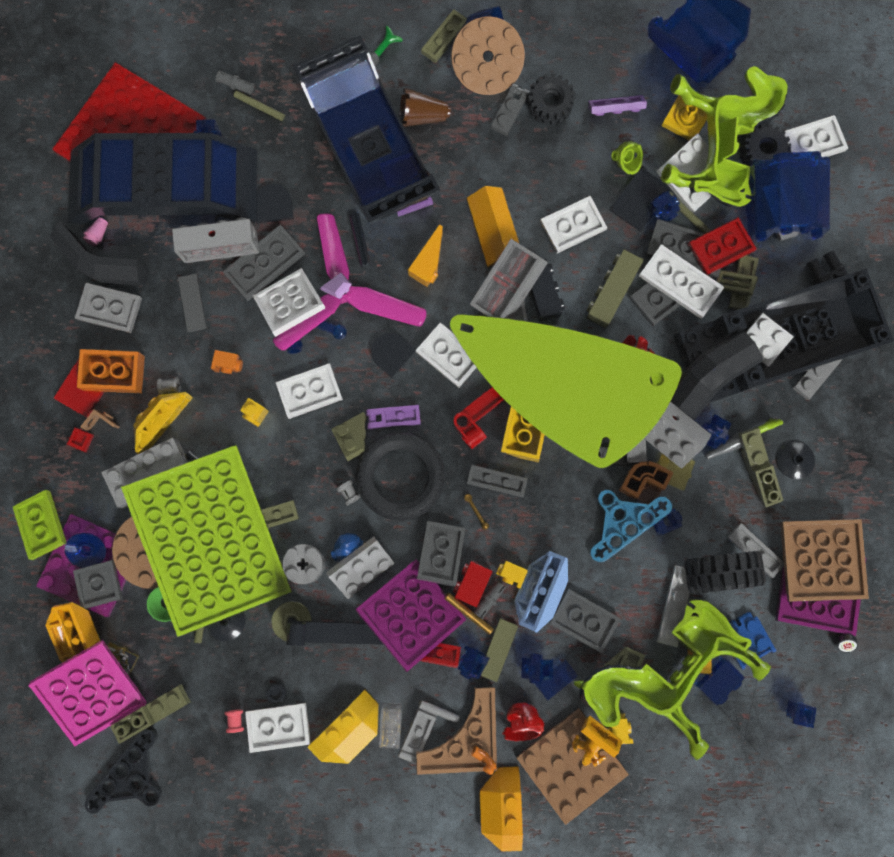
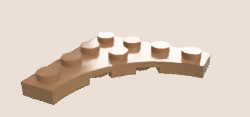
[416,687,497,775]

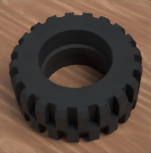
[684,551,766,594]

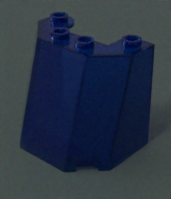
[648,0,751,83]
[746,151,830,242]

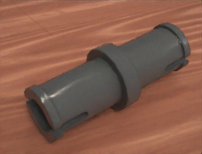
[216,70,255,95]
[473,580,506,619]

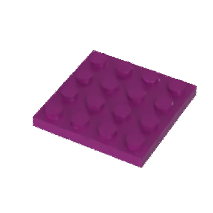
[36,514,126,617]
[775,558,866,636]
[356,559,467,672]

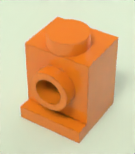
[211,350,243,374]

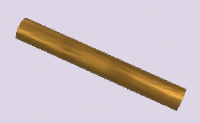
[444,592,494,635]

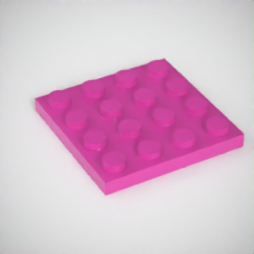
[29,640,147,746]

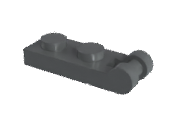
[491,83,530,136]

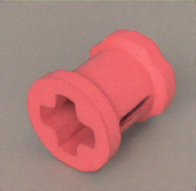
[225,709,244,733]

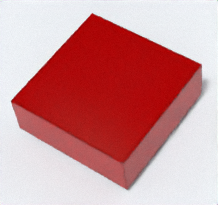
[67,427,94,452]

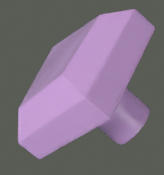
[320,273,352,299]

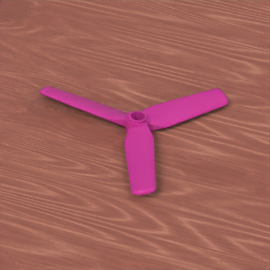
[273,213,426,350]

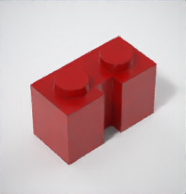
[453,561,493,608]

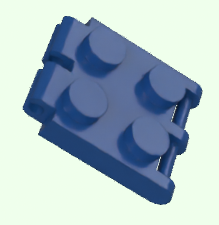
[729,612,776,670]

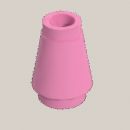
[83,217,108,246]

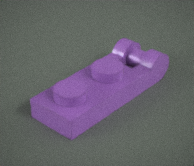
[366,405,421,430]

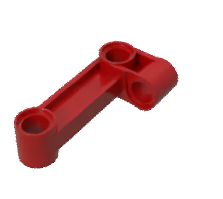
[453,387,504,449]

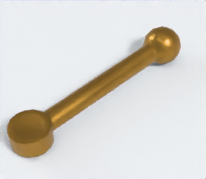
[464,494,489,530]

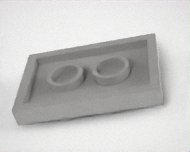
[75,283,142,333]
[326,537,395,599]

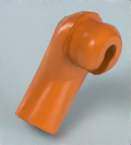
[471,746,497,775]

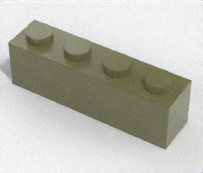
[586,250,644,329]

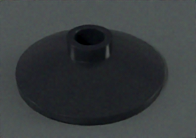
[776,441,815,479]
[207,611,246,641]

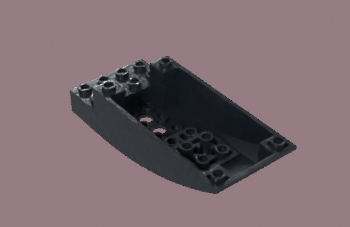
[673,269,894,404]

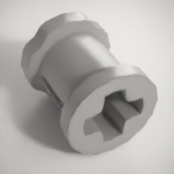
[157,377,181,395]
[337,480,361,506]

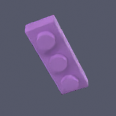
[588,95,647,116]

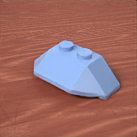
[514,551,568,632]

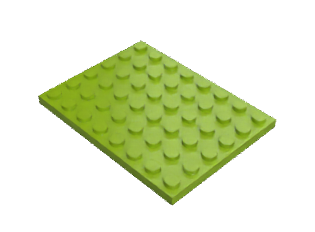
[121,445,292,637]

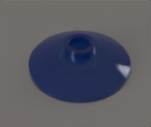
[65,533,106,568]

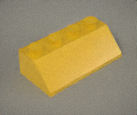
[501,406,545,462]

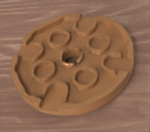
[451,17,525,95]
[112,517,159,589]

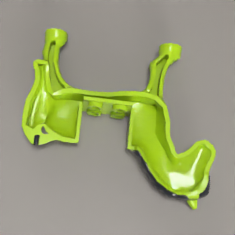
[661,66,788,208]
[574,600,771,760]

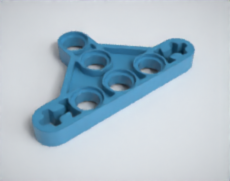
[591,490,672,562]

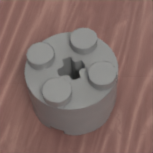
[283,544,325,584]

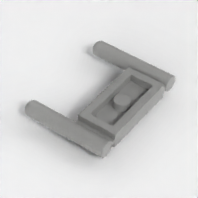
[398,700,460,764]

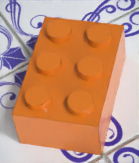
[77,349,145,393]

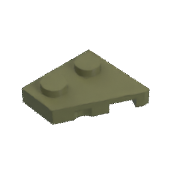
[331,412,367,461]

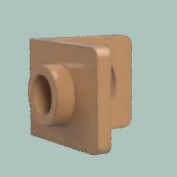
[81,410,120,431]

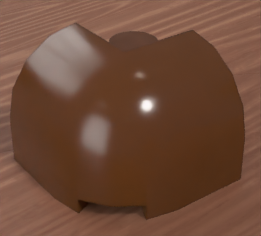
[619,461,674,508]

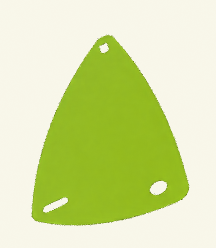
[450,315,682,468]

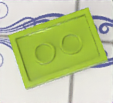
[13,490,67,560]

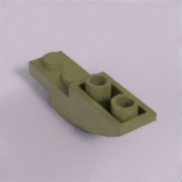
[738,427,784,507]
[110,684,191,744]

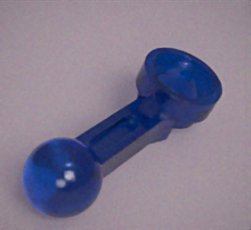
[316,321,347,340]

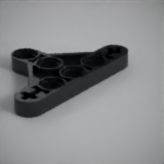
[84,728,162,814]

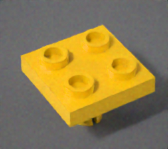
[661,95,707,141]

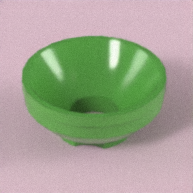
[147,587,171,622]

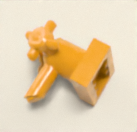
[572,715,622,767]

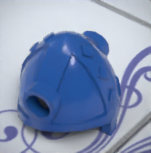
[331,533,363,562]

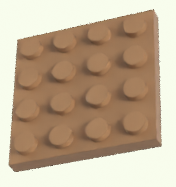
[781,519,869,601]
[516,708,629,825]

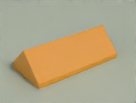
[467,186,519,267]

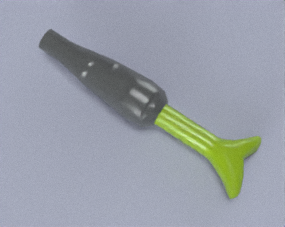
[705,418,783,460]

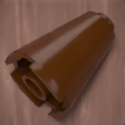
[399,88,451,127]

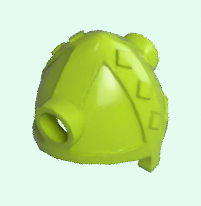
[611,141,643,175]

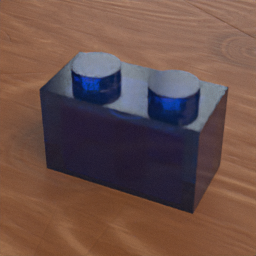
[695,658,745,706]

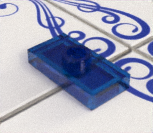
[535,659,578,701]

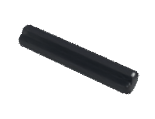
[350,213,370,267]

